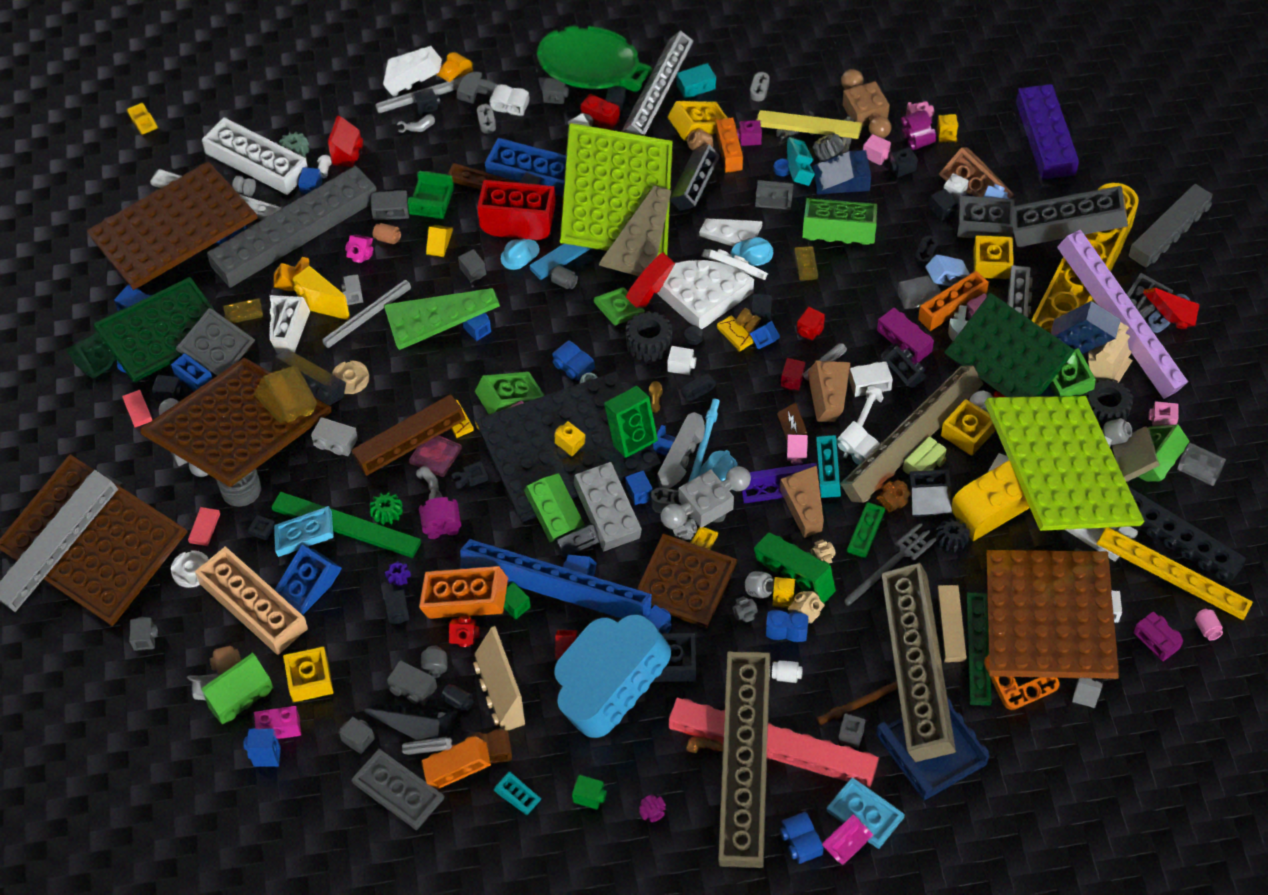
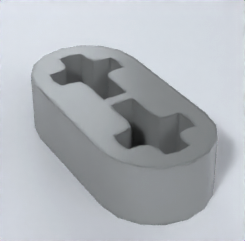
[750,72,769,101]
[477,104,496,134]

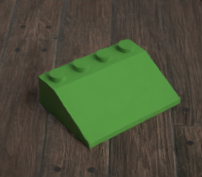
[802,198,877,245]

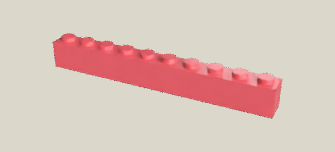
[669,698,879,788]

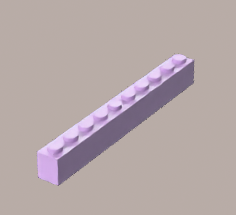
[1057,230,1188,399]

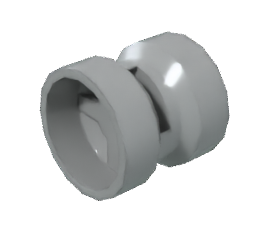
[232,176,256,196]

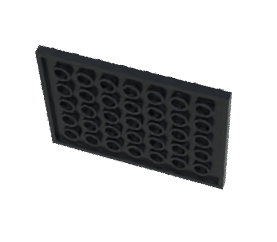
[475,372,661,518]

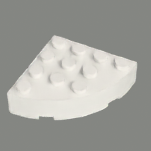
[657,260,754,329]

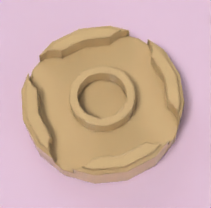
[332,361,369,394]

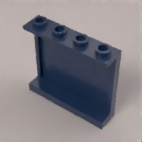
[876,697,989,800]

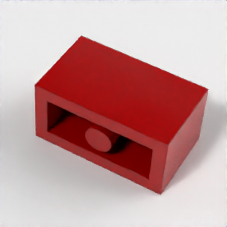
[581,94,620,130]

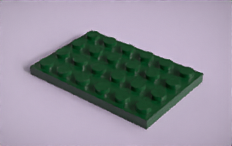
[94,277,216,383]
[944,293,1075,397]

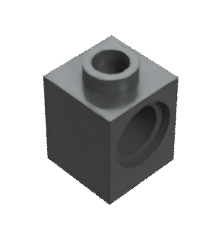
[838,714,865,749]

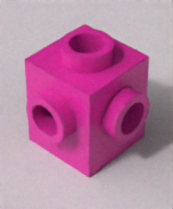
[346,234,373,263]

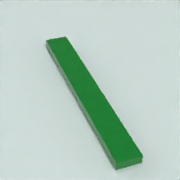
[272,492,421,558]

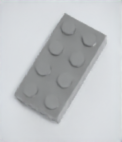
[573,462,642,552]

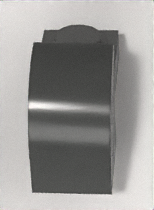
[457,72,496,104]

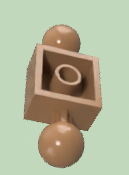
[841,69,891,138]

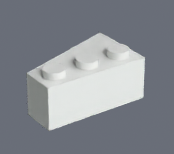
[383,46,442,97]

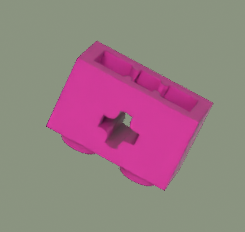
[254,706,301,739]

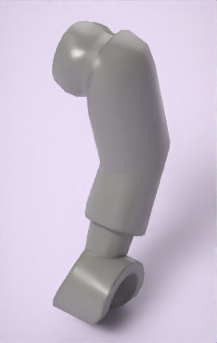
[397,115,435,132]
[416,466,442,500]

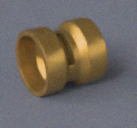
[735,308,761,333]

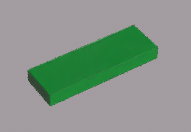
[847,502,885,558]

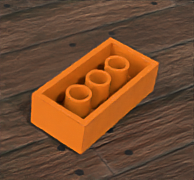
[419,566,508,619]

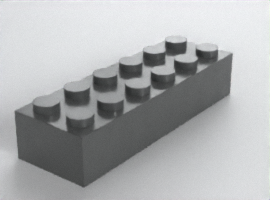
[1012,185,1128,247]

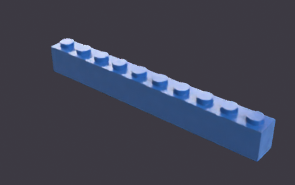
[460,539,652,619]

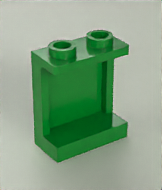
[407,171,454,219]

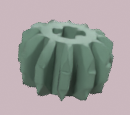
[279,132,309,157]

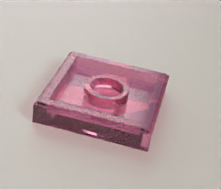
[409,435,462,477]

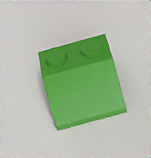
[1050,348,1096,397]

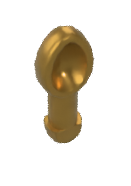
[649,381,663,413]

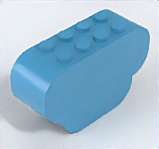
[555,615,671,738]

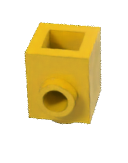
[554,421,585,456]

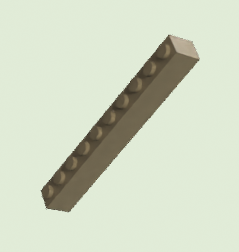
[840,366,984,503]

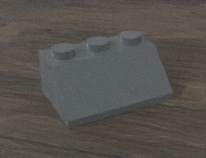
[957,196,1014,238]

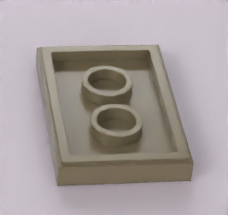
[1112,426,1160,482]

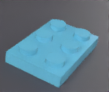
[274,506,333,557]
[827,777,905,849]

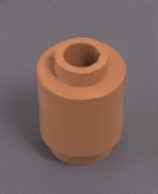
[373,223,401,244]

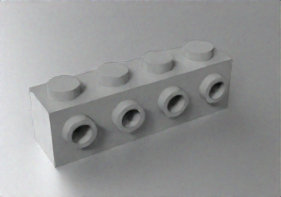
[1007,266,1033,317]

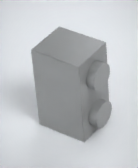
[311,417,358,456]

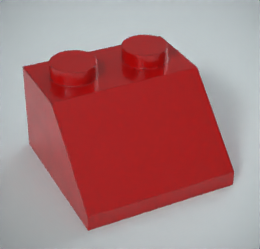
[328,116,363,167]

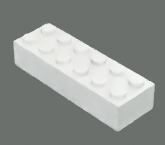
[202,118,308,195]

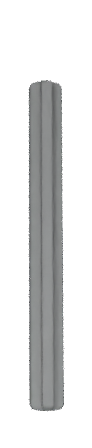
[376,77,463,113]
[322,280,411,348]

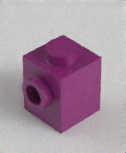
[736,120,762,146]

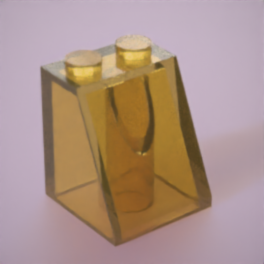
[254,365,317,423]

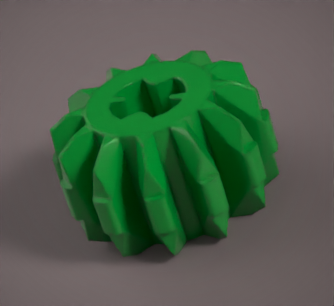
[370,492,403,526]

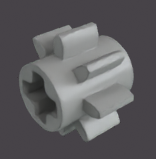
[673,516,697,541]

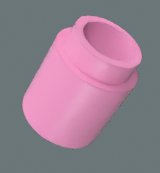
[1195,609,1223,640]

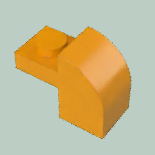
[437,52,473,83]
[274,257,309,291]

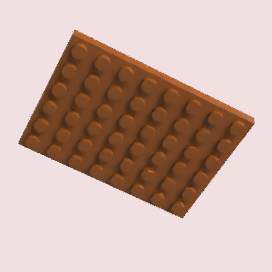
[986,550,1119,679]

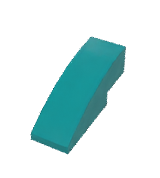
[787,137,815,186]

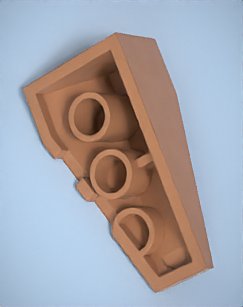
[939,147,1014,199]

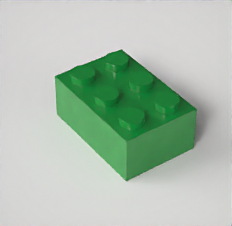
[604,386,658,458]

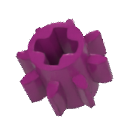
[639,795,666,822]

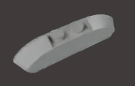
[658,412,705,489]

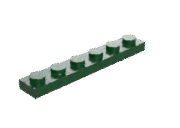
[966,593,991,706]

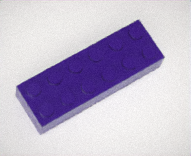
[1016,84,1079,179]

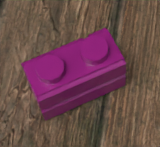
[1134,612,1183,661]

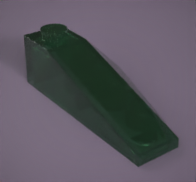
[66,332,116,379]

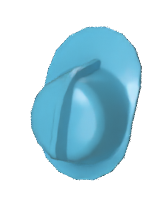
[731,237,773,267]
[501,239,540,270]
[698,450,737,481]

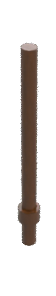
[816,681,898,725]

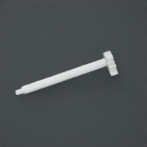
[843,386,884,459]

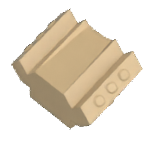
[1088,322,1133,383]

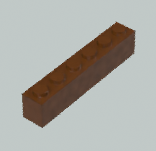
[352,394,466,476]

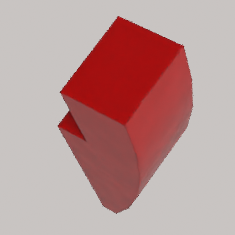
[625,252,675,308]

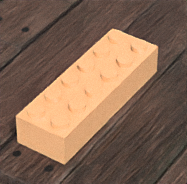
[195,547,308,655]

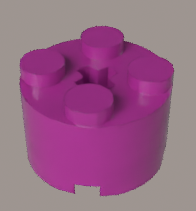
[901,110,936,150]
[419,497,461,539]

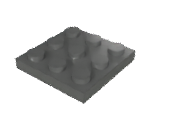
[176,308,255,377]

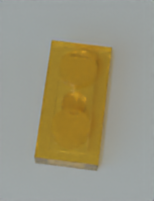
[795,246,818,280]
[223,299,263,323]

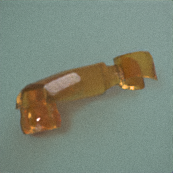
[686,737,724,753]

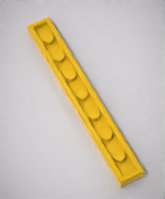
[1096,527,1253,620]

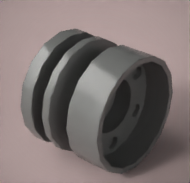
[216,469,261,507]

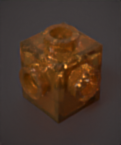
[876,480,911,512]

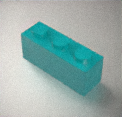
[817,435,841,498]

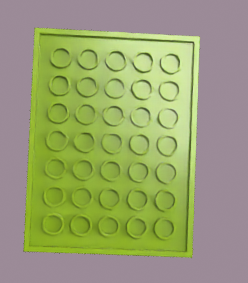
[560,123,672,256]
[984,396,1144,531]

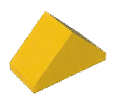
[426,225,453,257]

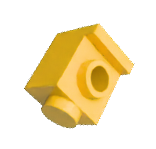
[937,114,958,143]
[773,577,795,608]

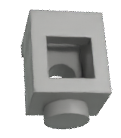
[342,274,363,305]

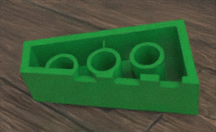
[754,532,836,604]

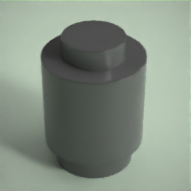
[550,266,578,289]

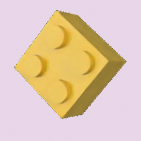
[974,236,1013,279]
[941,399,995,456]
[283,647,334,702]

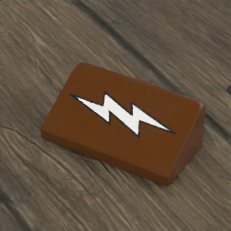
[777,403,807,440]

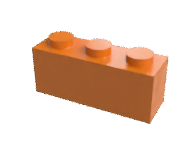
[716,118,743,172]
[422,736,491,789]

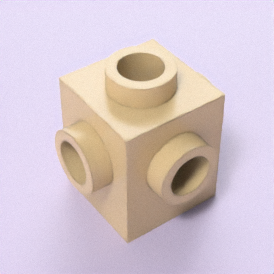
[788,591,824,623]

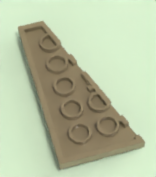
[599,186,671,276]

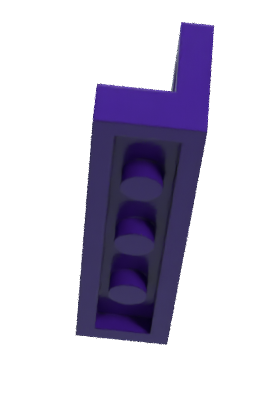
[741,463,820,503]

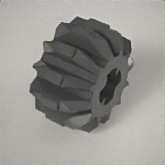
[813,133,844,160]

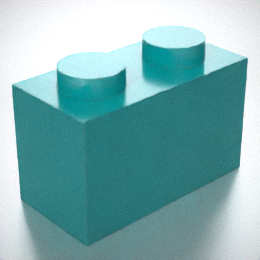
[677,63,716,99]

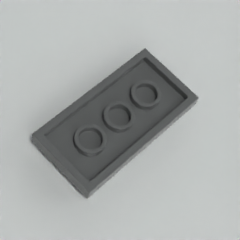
[351,749,444,830]

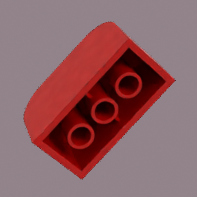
[477,180,556,240]

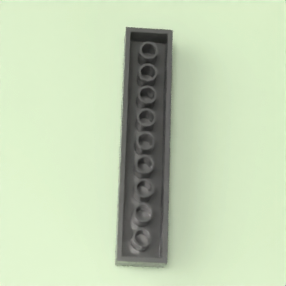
[207,166,377,288]

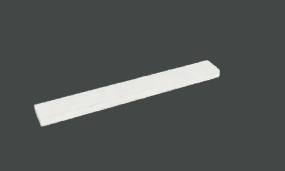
[150,169,282,220]

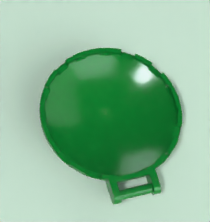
[537,26,653,92]

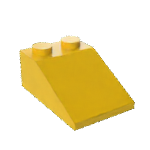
[668,101,727,140]
[293,266,350,320]

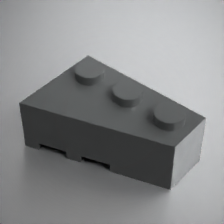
[1127,273,1173,319]

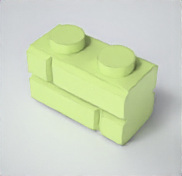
[903,437,946,474]

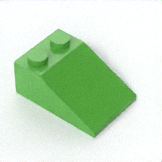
[475,372,544,415]

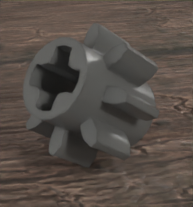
[733,596,757,623]

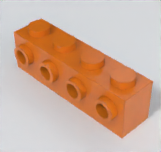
[918,271,988,331]

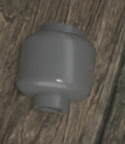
[421,646,447,678]

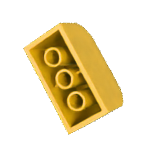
[951,461,1030,541]

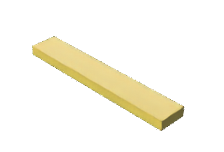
[757,110,862,139]

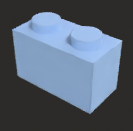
[926,255,970,286]

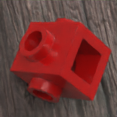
[449,616,480,647]

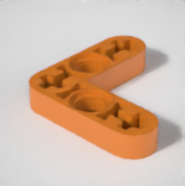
[984,655,1060,710]

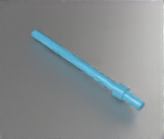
[689,399,720,482]

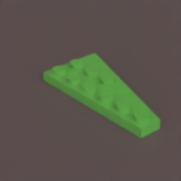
[384,288,500,350]

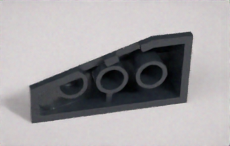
[365,703,458,741]

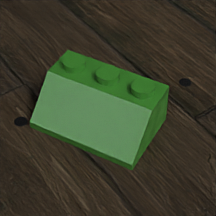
[1138,424,1190,482]
[524,473,585,542]
[201,653,273,725]

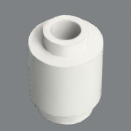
[772,660,802,683]

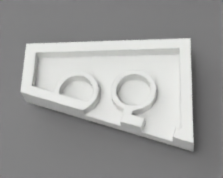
[699,219,762,247]

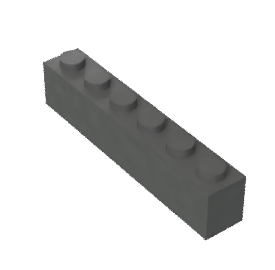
[1128,184,1213,268]

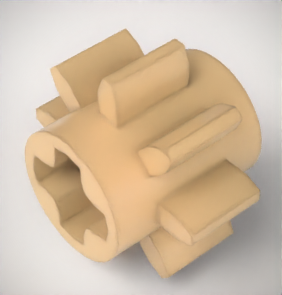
[811,539,836,563]

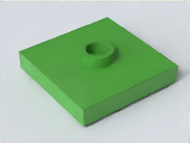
[594,287,645,326]

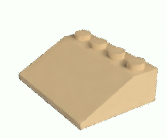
[473,626,525,731]

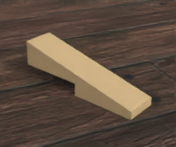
[938,585,966,662]

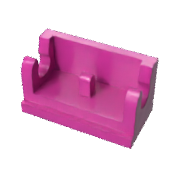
[822,814,874,865]

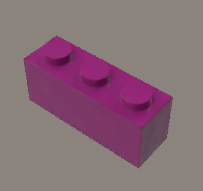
[877,308,934,363]

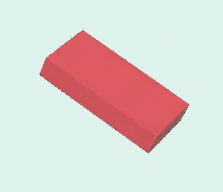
[122,390,152,428]
[188,507,220,546]

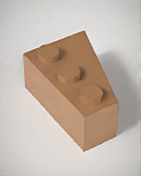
[807,361,850,422]
[780,466,824,538]

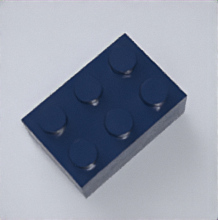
[1051,301,1121,354]

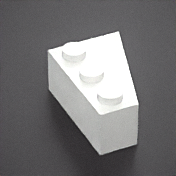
[270,295,310,353]

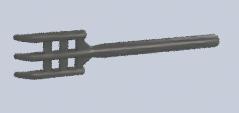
[844,523,937,605]

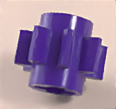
[385,561,411,587]

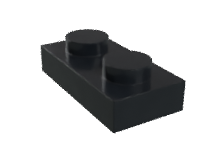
[555,523,599,557]

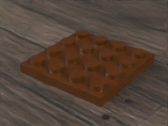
[637,534,737,629]

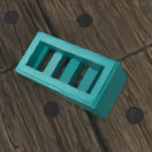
[494,771,541,815]

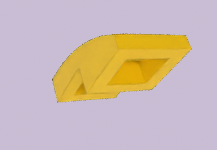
[127,103,157,135]

